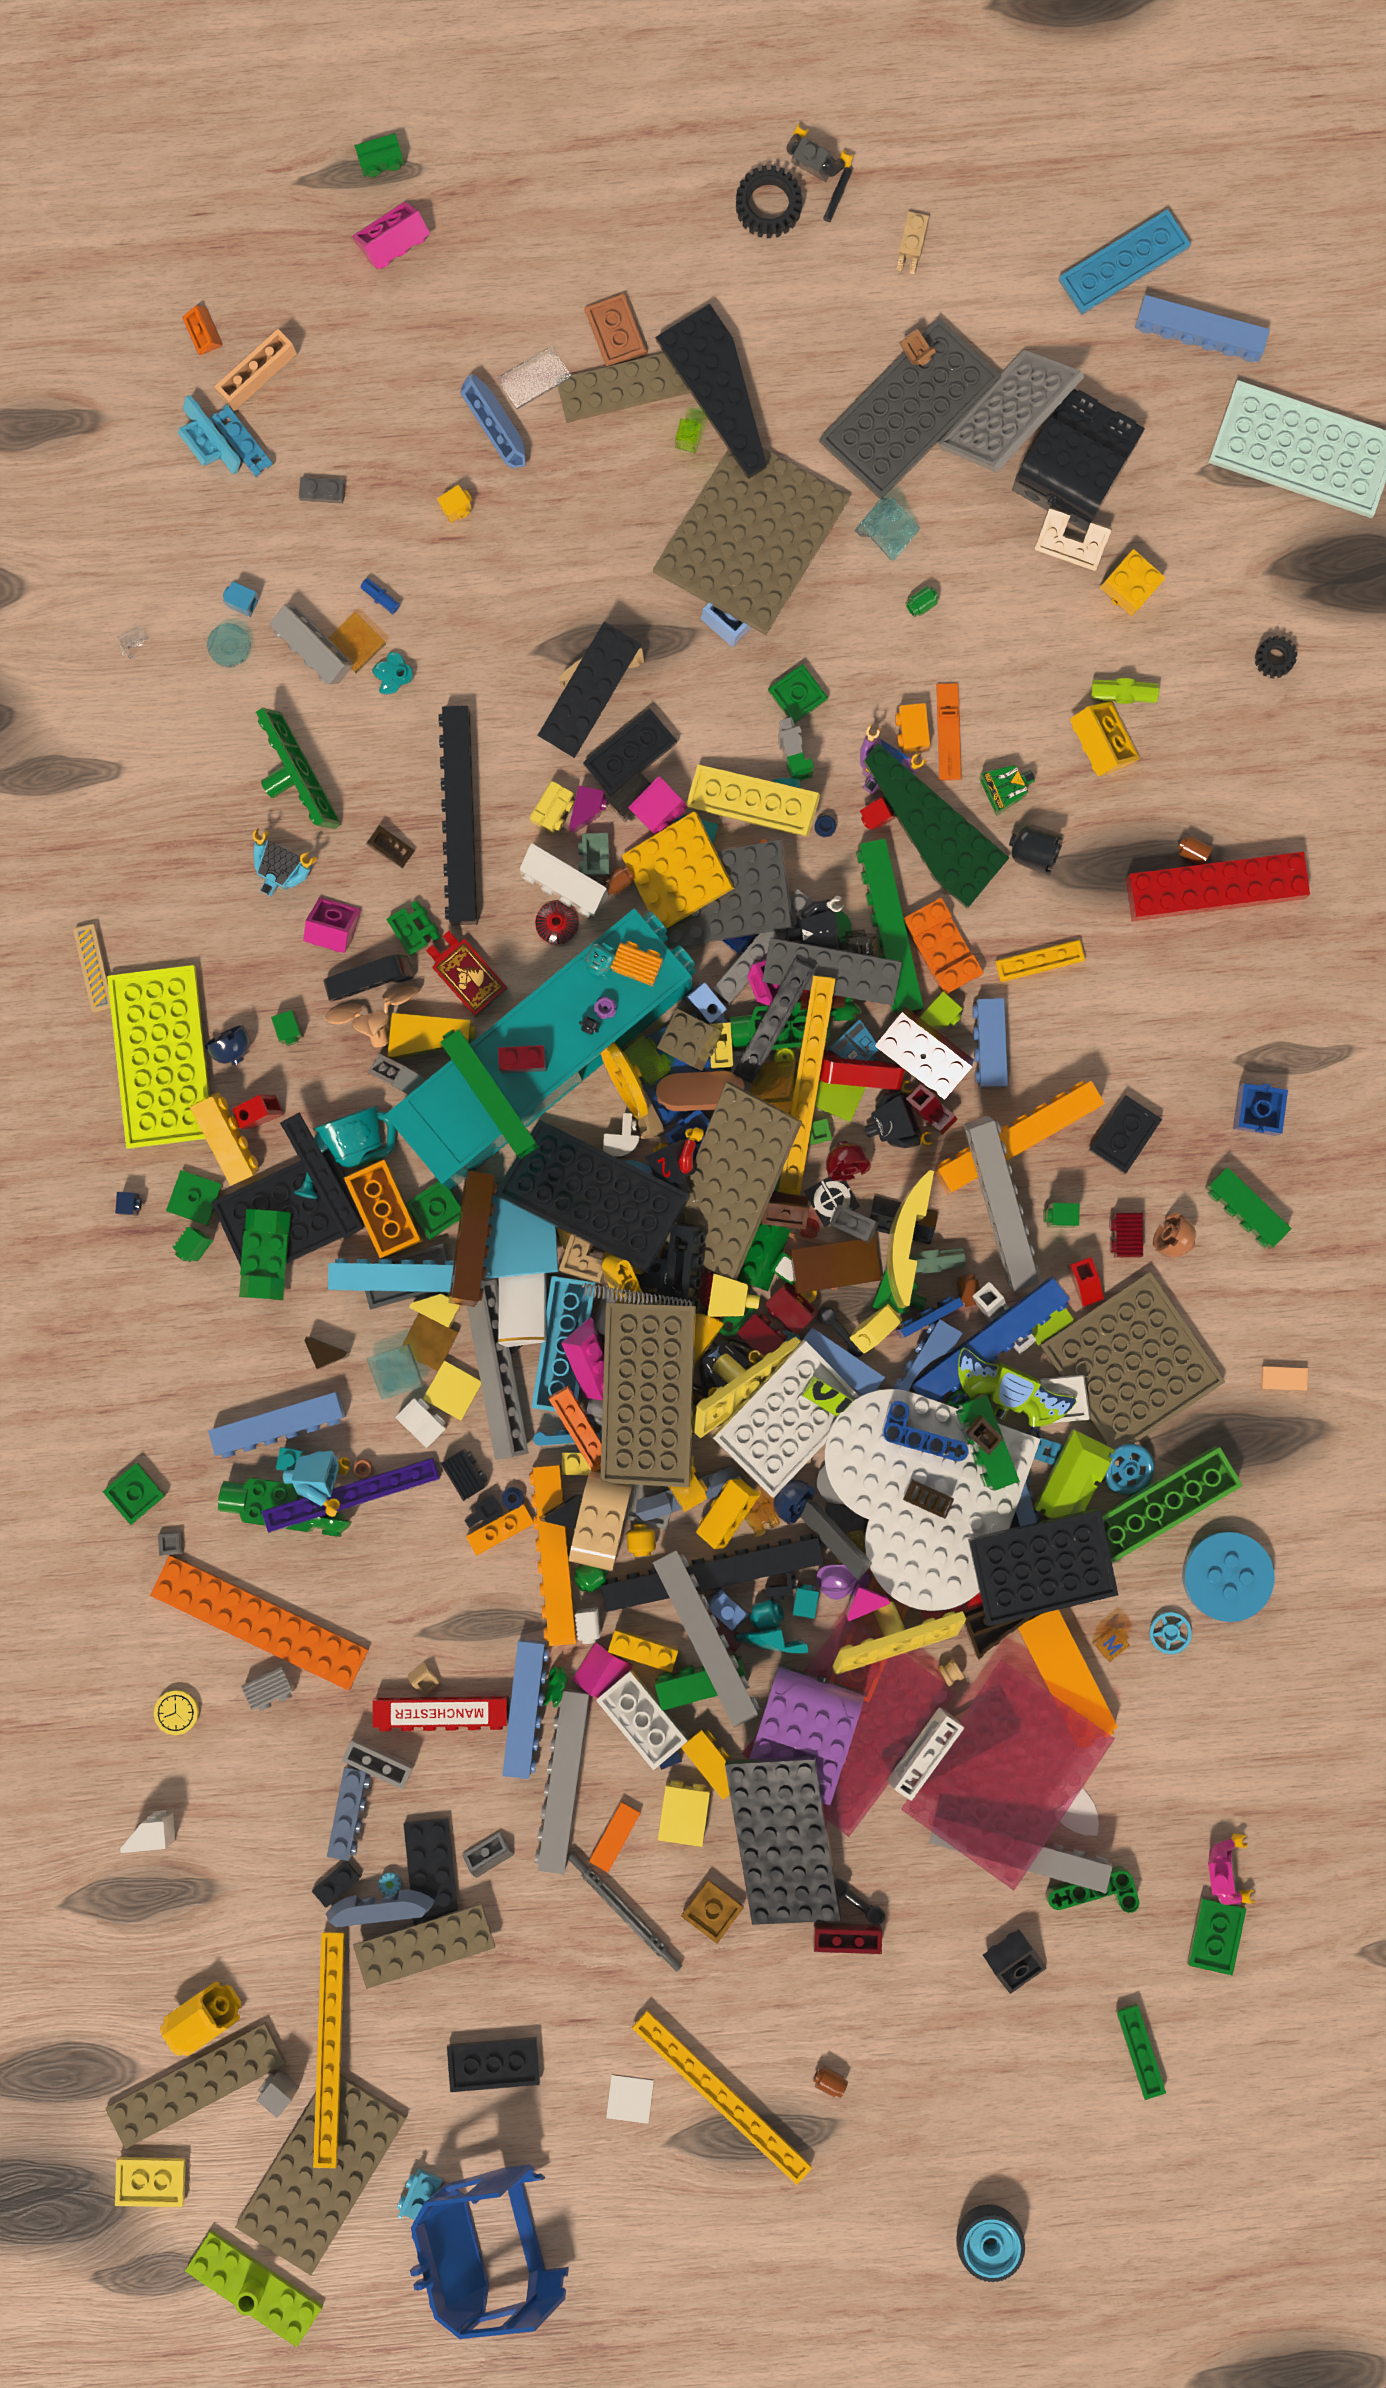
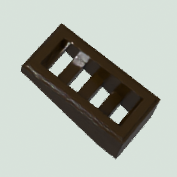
[366,825,415,869]
[903,1479,954,1519]

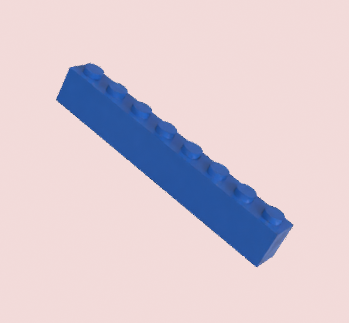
[912,1275,1070,1402]

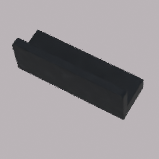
[869,1196,938,1244]

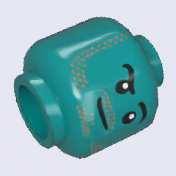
[585,942,616,977]

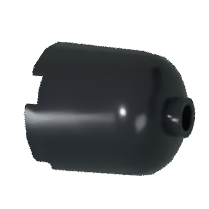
[1009,824,1064,876]

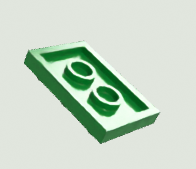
[1187,1897,1247,1976]

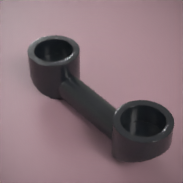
[818,1307,863,1357]
[836,1879,885,1925]

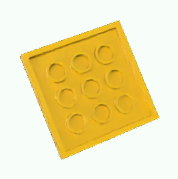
[621,812,735,929]

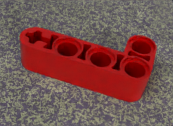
[819,1050,905,1090]

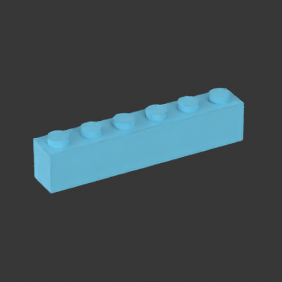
[328,1259,454,1292]

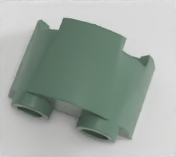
[578,833,610,876]

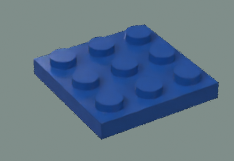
[896,1296,964,1338]

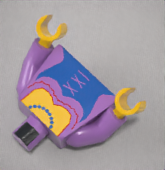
[860,724,927,794]

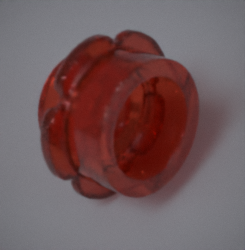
[800,1218,820,1239]

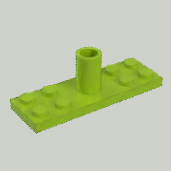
[185,2229,323,2347]

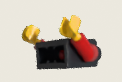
[645,1127,703,1192]

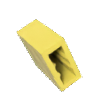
[658,1780,710,1847]

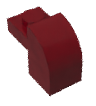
[906,1084,958,1135]

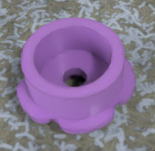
[594,997,616,1019]

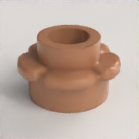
[352,1458,374,1480]

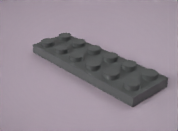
[762,937,902,1006]

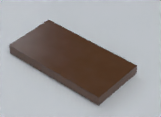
[790,1237,881,1293]

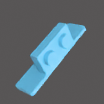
[178,395,241,474]

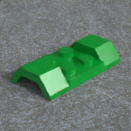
[239,1209,291,1301]

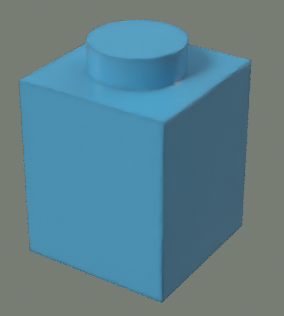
[223,581,260,617]

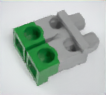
[778,717,814,781]

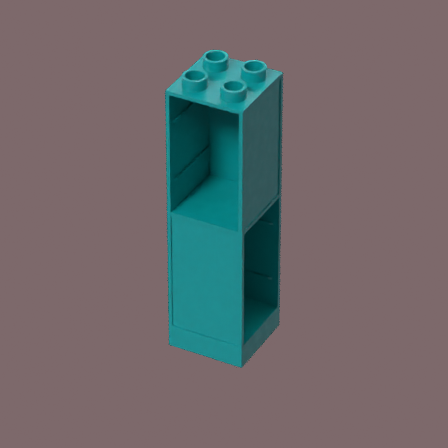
[385,908,696,1190]

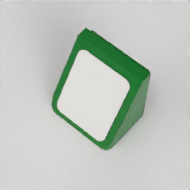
[769,1252,794,1284]

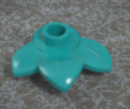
[372,652,413,695]

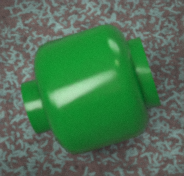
[574,1565,608,1593]

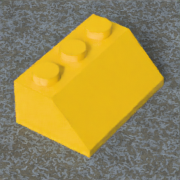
[1070,701,1140,777]

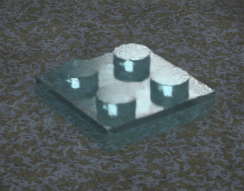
[367,1344,424,1400]

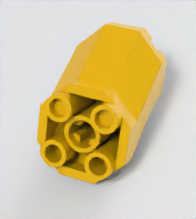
[160,1981,241,2056]

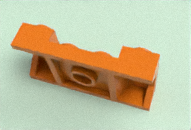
[904,898,984,995]

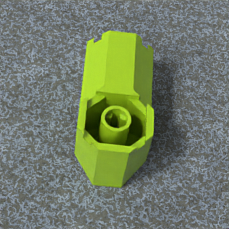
[1033,1429,1115,1519]

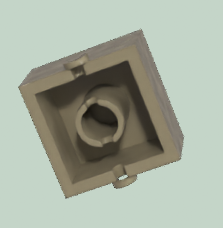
[657,1009,722,1071]

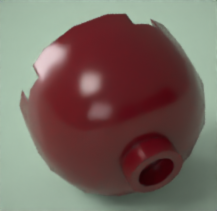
[826,1141,871,1181]

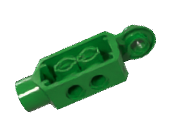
[730,997,862,1050]
[218,1478,352,1537]

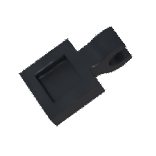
[464,1494,505,1528]

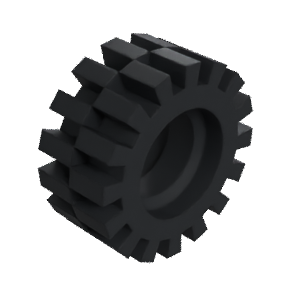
[1255,635,1298,679]

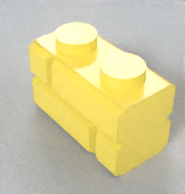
[529,781,575,834]

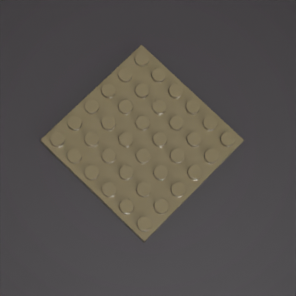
[1040,1272,1225,1449]

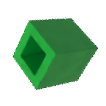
[271,1010,303,1046]

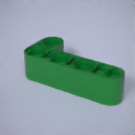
[1045,1866,1140,1913]

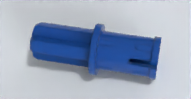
[360,578,401,615]

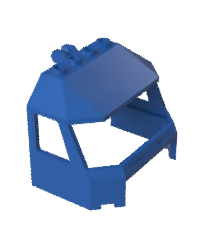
[410,2164,569,2339]

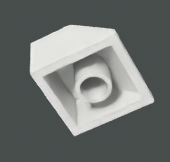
[120,1810,175,1853]

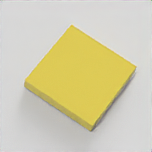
[423,1361,481,1421]

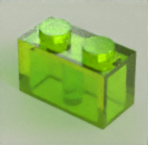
[623,1035,672,1088]

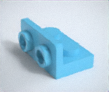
[397,2168,442,2220]

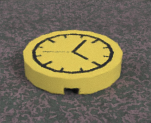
[154,1690,199,1735]

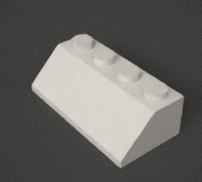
[520,843,608,918]

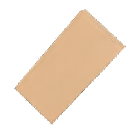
[1261,1367,1308,1390]

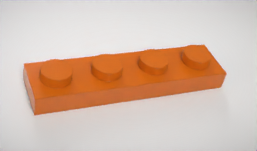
[549,1386,602,1472]

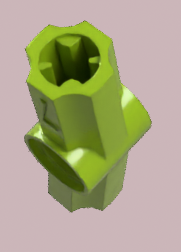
[1091,678,1159,704]

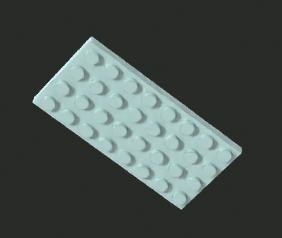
[1208,380,1386,518]

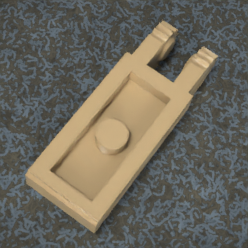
[897,212,929,274]

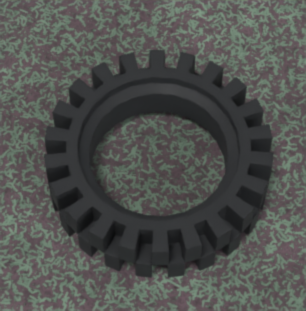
[736,165,802,238]

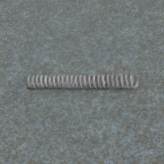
[582,1283,692,1306]

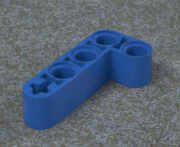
[882,1401,969,1461]

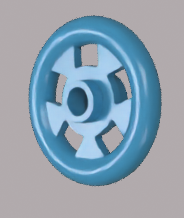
[1104,1444,1154,1495]

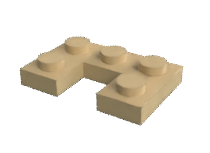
[1035,507,1112,571]
[559,1235,604,1284]

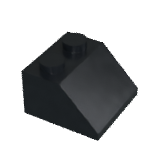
[983,1929,1047,1994]

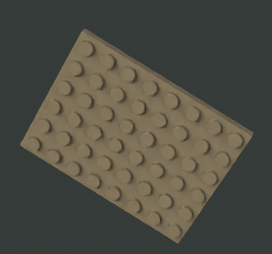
[653,447,850,635]

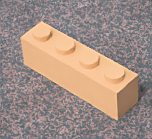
[215,329,297,411]

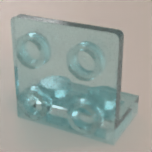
[855,498,920,561]

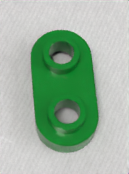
[719,1308,755,1337]

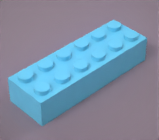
[531,1276,597,1412]

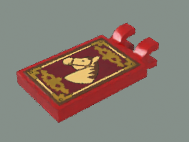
[426,930,508,1017]

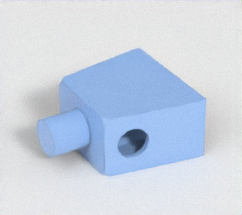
[684,982,730,1024]

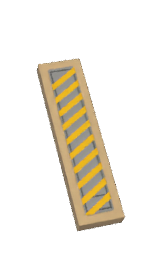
[73,924,111,1014]

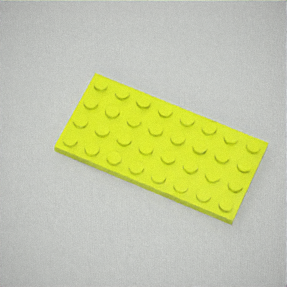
[107,965,210,1149]

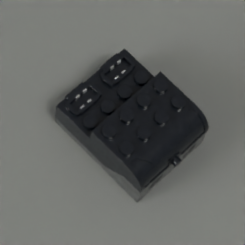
[1012,389,1145,532]

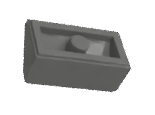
[462,1832,514,1878]

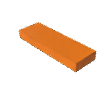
[589,1801,641,1872]

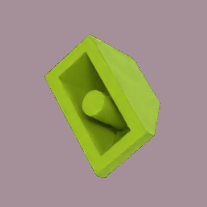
[920,992,963,1029]

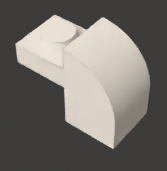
[603,1113,640,1158]

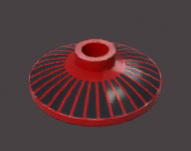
[535,901,579,945]

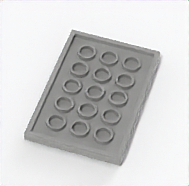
[938,349,1084,473]

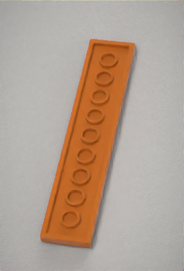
[150,1555,369,1691]

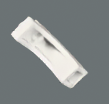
[973,1282,1036,1355]

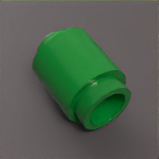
[905,586,939,617]

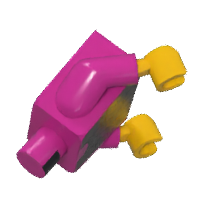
[1208,1833,1256,1905]

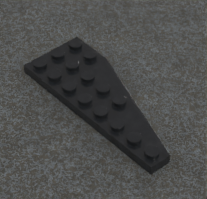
[655,303,767,479]

